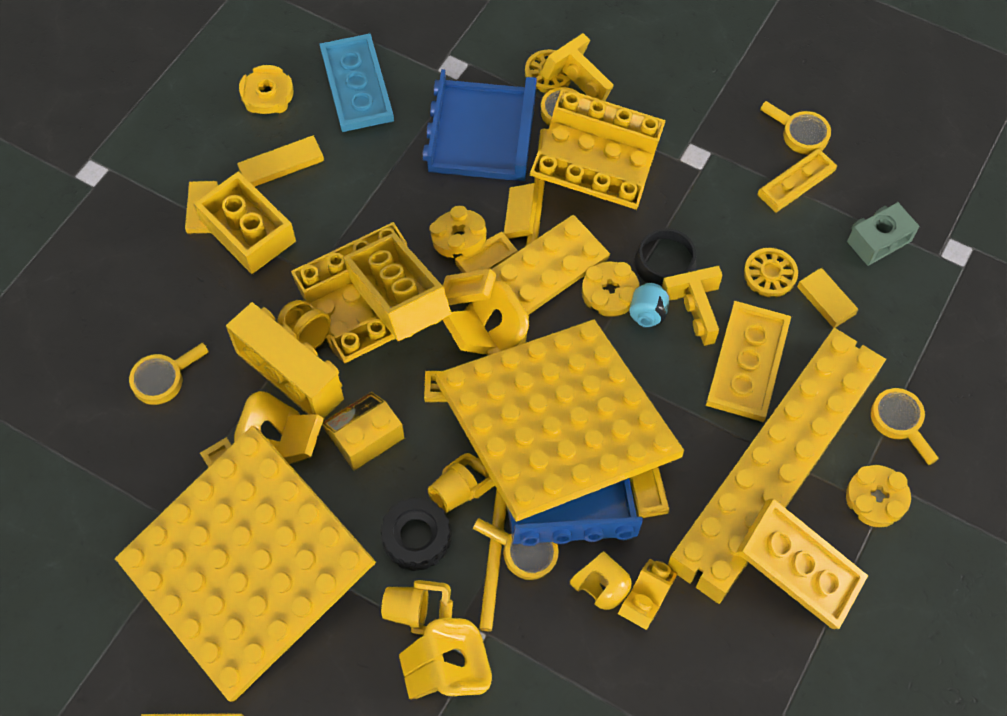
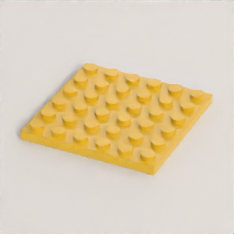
[436,319,684,522]
[115,425,376,702]

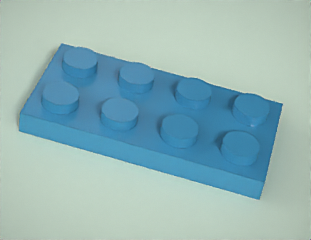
[320,34,394,132]

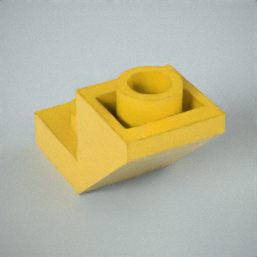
[618,559,678,630]

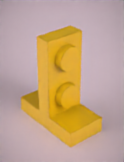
[541,33,614,101]
[662,266,723,346]

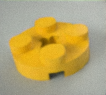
[239,65,294,114]
[430,206,487,258]
[582,262,640,317]
[846,465,911,527]

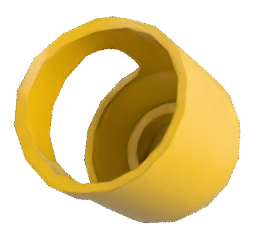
[277,300,331,349]
[570,551,632,610]

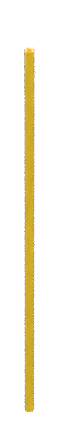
[479,128,548,631]

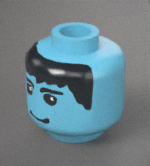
[629,283,669,327]

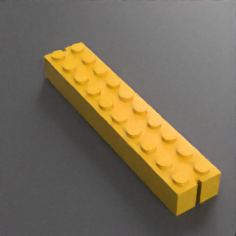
[668,328,886,604]

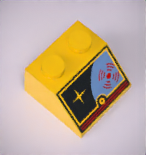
[322,392,405,471]

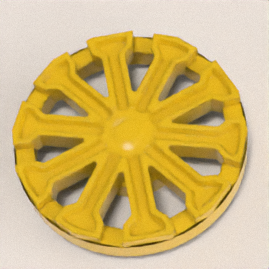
[525,49,572,93]
[744,248,798,297]

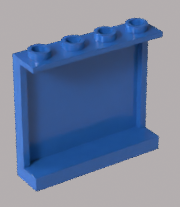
[423,69,537,181]
[508,478,643,546]

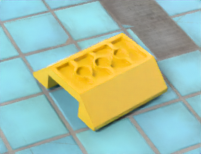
[530,88,666,210]
[291,222,408,364]

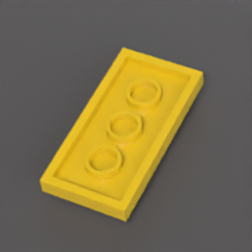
[491,214,610,315]
[706,301,791,422]
[736,499,868,629]

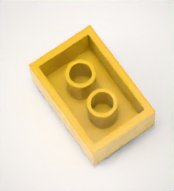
[193,171,296,274]

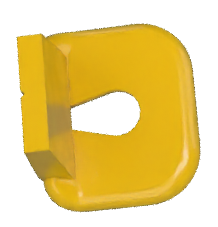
[442,280,529,355]
[234,391,324,464]
[399,618,492,699]

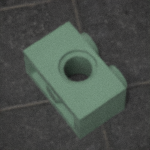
[847,202,920,266]

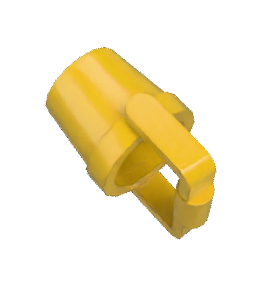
[428,453,495,513]
[381,580,453,635]

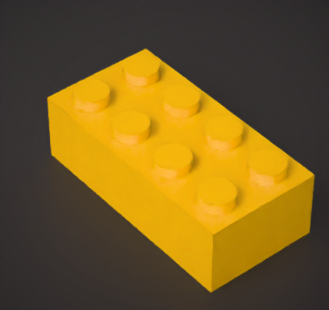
[343,232,452,341]
[226,302,344,418]

